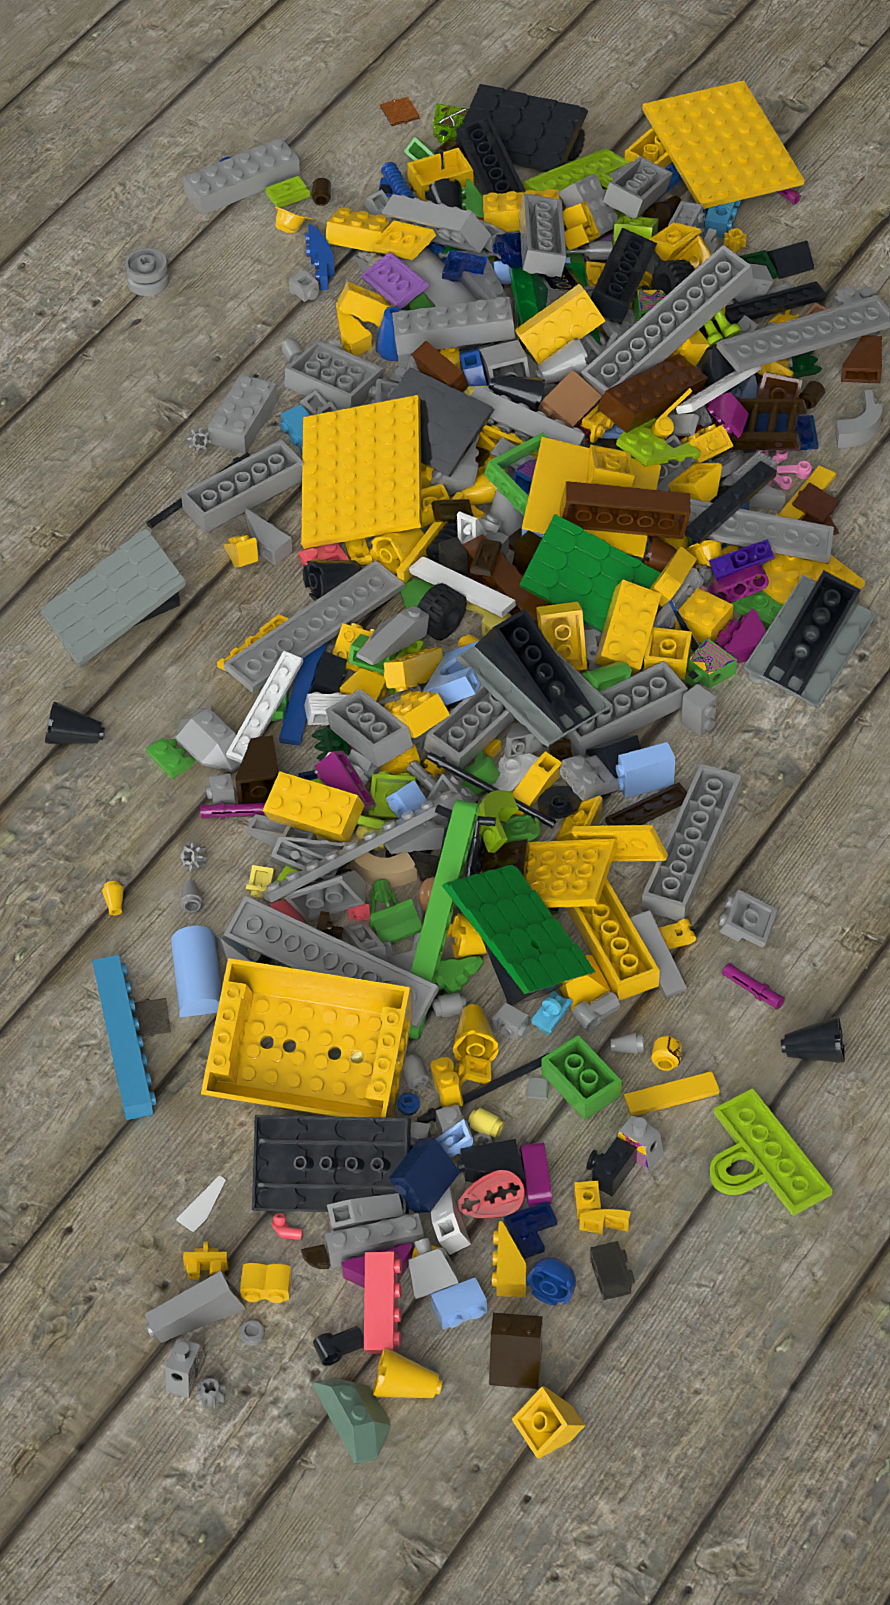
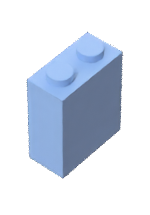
[616,742,675,798]

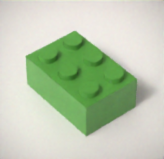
[542,1035,622,1120]

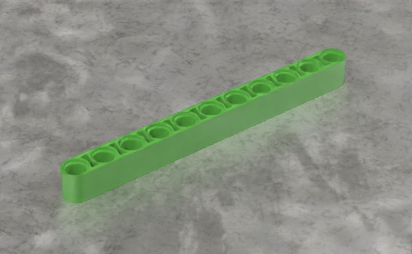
[409,799,479,1040]

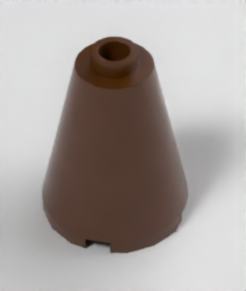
[644,536,700,573]

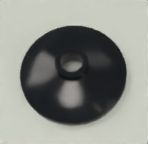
[538,786,581,819]

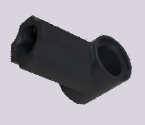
[313,1326,364,1366]

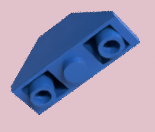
[459,347,487,386]

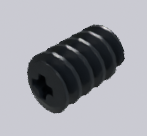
[426,522,458,564]

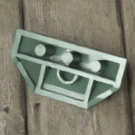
[312,1377,391,1464]

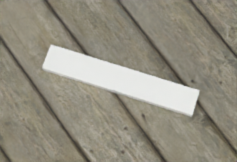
[676,366,762,414]
[409,556,516,617]
[226,651,303,763]

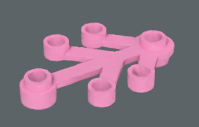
[737,450,812,490]

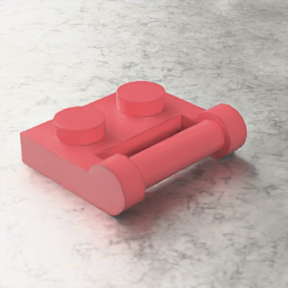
[298,543,349,566]

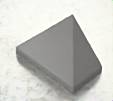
[215,932,251,962]

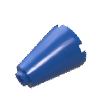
[375,307,402,361]

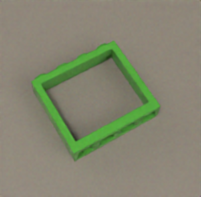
[484,432,548,516]

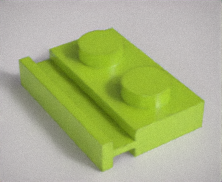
[265,176,311,208]

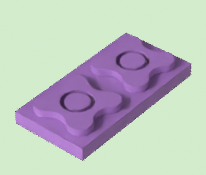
[360,252,429,309]

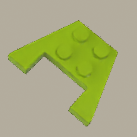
[616,419,701,466]

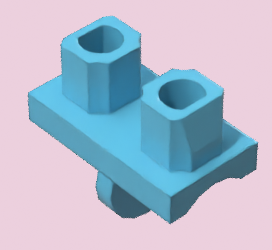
[531,991,572,1035]

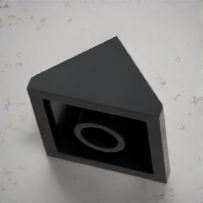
[766,240,814,279]
[585,735,641,778]

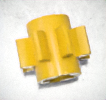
[724,228,747,252]

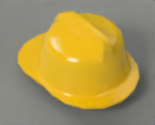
[274,207,316,234]
[686,540,723,567]

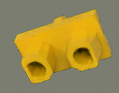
[183,1241,229,1280]

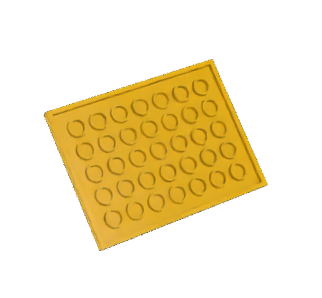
[642,80,804,209]
[301,395,422,549]

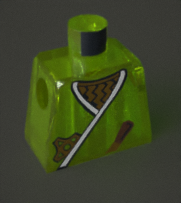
[433,103,468,144]

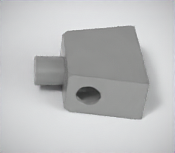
[409,1237,463,1299]

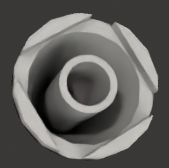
[535,338,590,384]
[489,489,524,536]

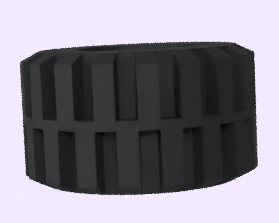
[651,259,695,296]
[417,583,467,641]

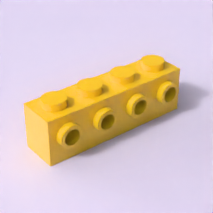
[384,647,443,691]

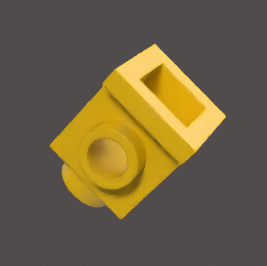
[574,1181,601,1219]

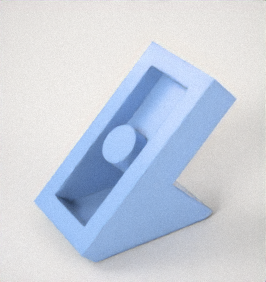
[436,1119,473,1159]

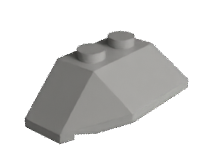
[175,708,241,772]

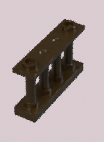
[727,397,807,451]

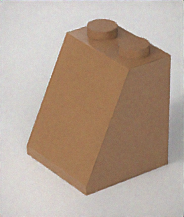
[538,370,602,429]

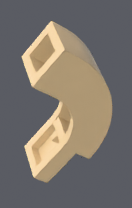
[349,833,417,887]

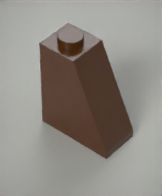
[841,336,882,384]
[412,341,469,392]

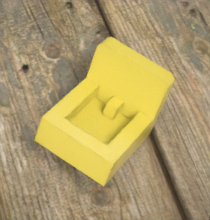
[245,865,275,898]

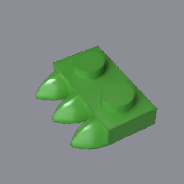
[146,738,195,779]

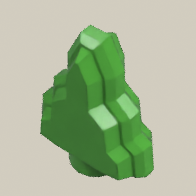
[435,956,484,994]

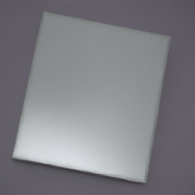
[527,1077,549,1100]

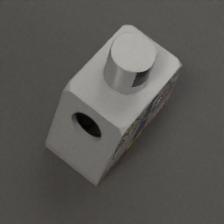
[165,1339,206,1398]

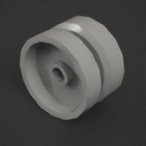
[125,248,169,296]

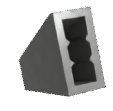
[145,1271,246,1343]

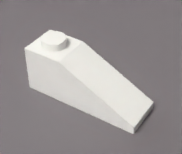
[457,512,487,558]

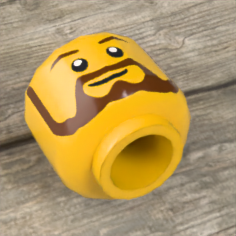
[651,1036,683,1071]

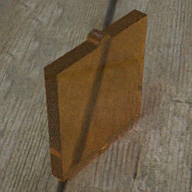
[380,97,420,126]

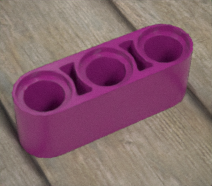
[708,565,769,603]
[520,1142,552,1206]

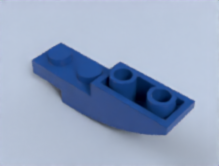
[305,224,335,290]

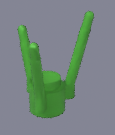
[370,879,398,932]

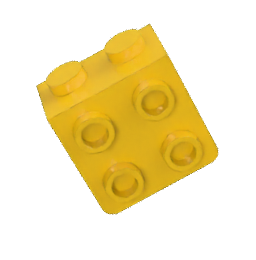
[332,623,375,672]

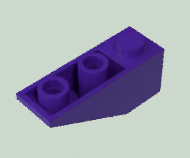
[709,539,775,581]

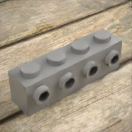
[324,1214,424,1268]

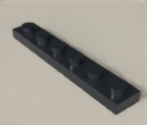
[725,281,827,324]
[685,461,777,544]

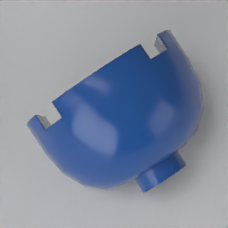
[526,1257,576,1306]

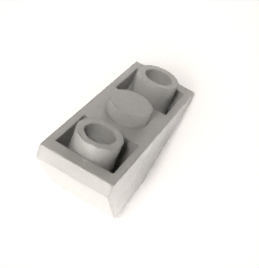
[505,723,561,758]

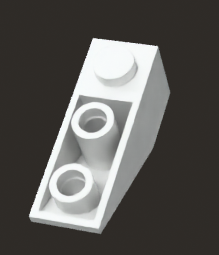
[431,1186,471,1255]

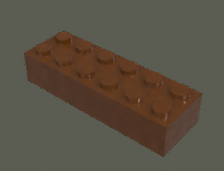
[597,354,708,433]
[560,481,691,539]
[462,534,551,626]

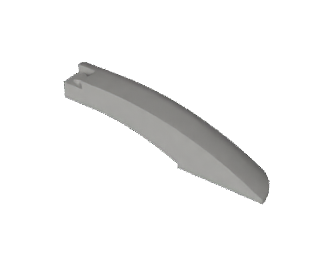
[384,246,494,359]

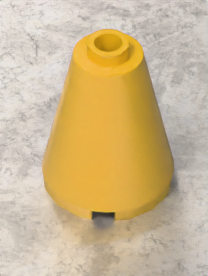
[460,468,506,505]
[370,528,424,574]
[452,913,487,958]
[452,1004,498,1062]
[372,1348,443,1398]

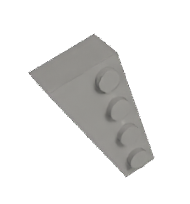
[445,250,507,300]

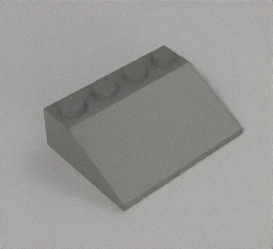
[284,340,383,410]

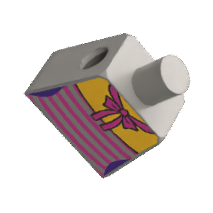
[617,1116,664,1171]

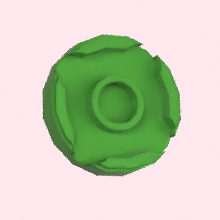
[501,815,542,843]

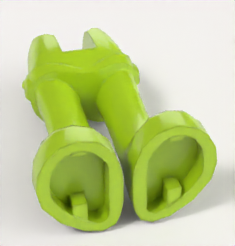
[704,310,741,348]

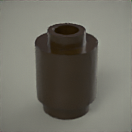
[312,178,331,206]
[799,381,825,410]

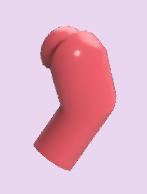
[272,1213,303,1241]

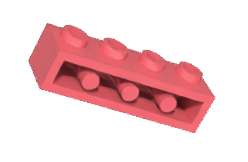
[364,1252,402,1354]

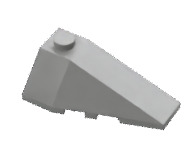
[430,435,479,496]
[356,606,429,665]

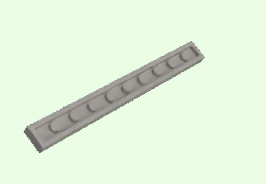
[262,790,463,903]

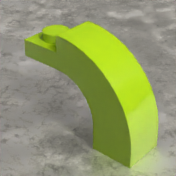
[478,790,519,853]

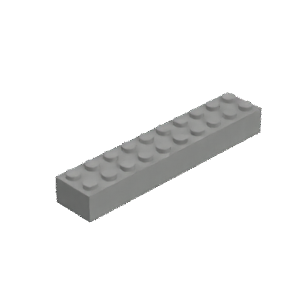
[581,245,754,399]

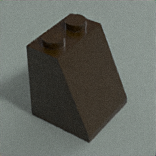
[235,735,279,804]
[489,1312,543,1389]

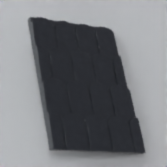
[454,84,588,172]
[389,368,495,477]
[252,1115,411,1214]

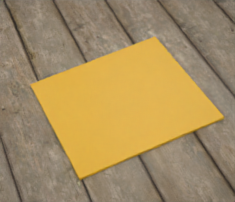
[521,437,661,558]

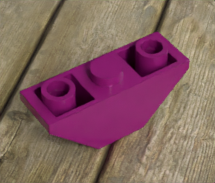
[706,392,749,438]
[723,609,766,664]
[341,1243,412,1288]

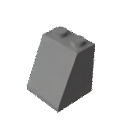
[480,340,531,383]

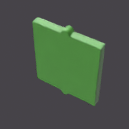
[400,579,434,609]

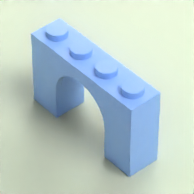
[422,640,481,705]

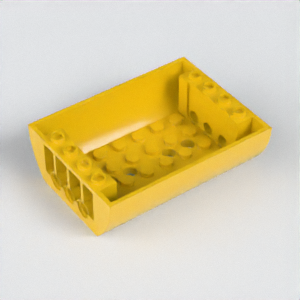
[201,958,412,1118]

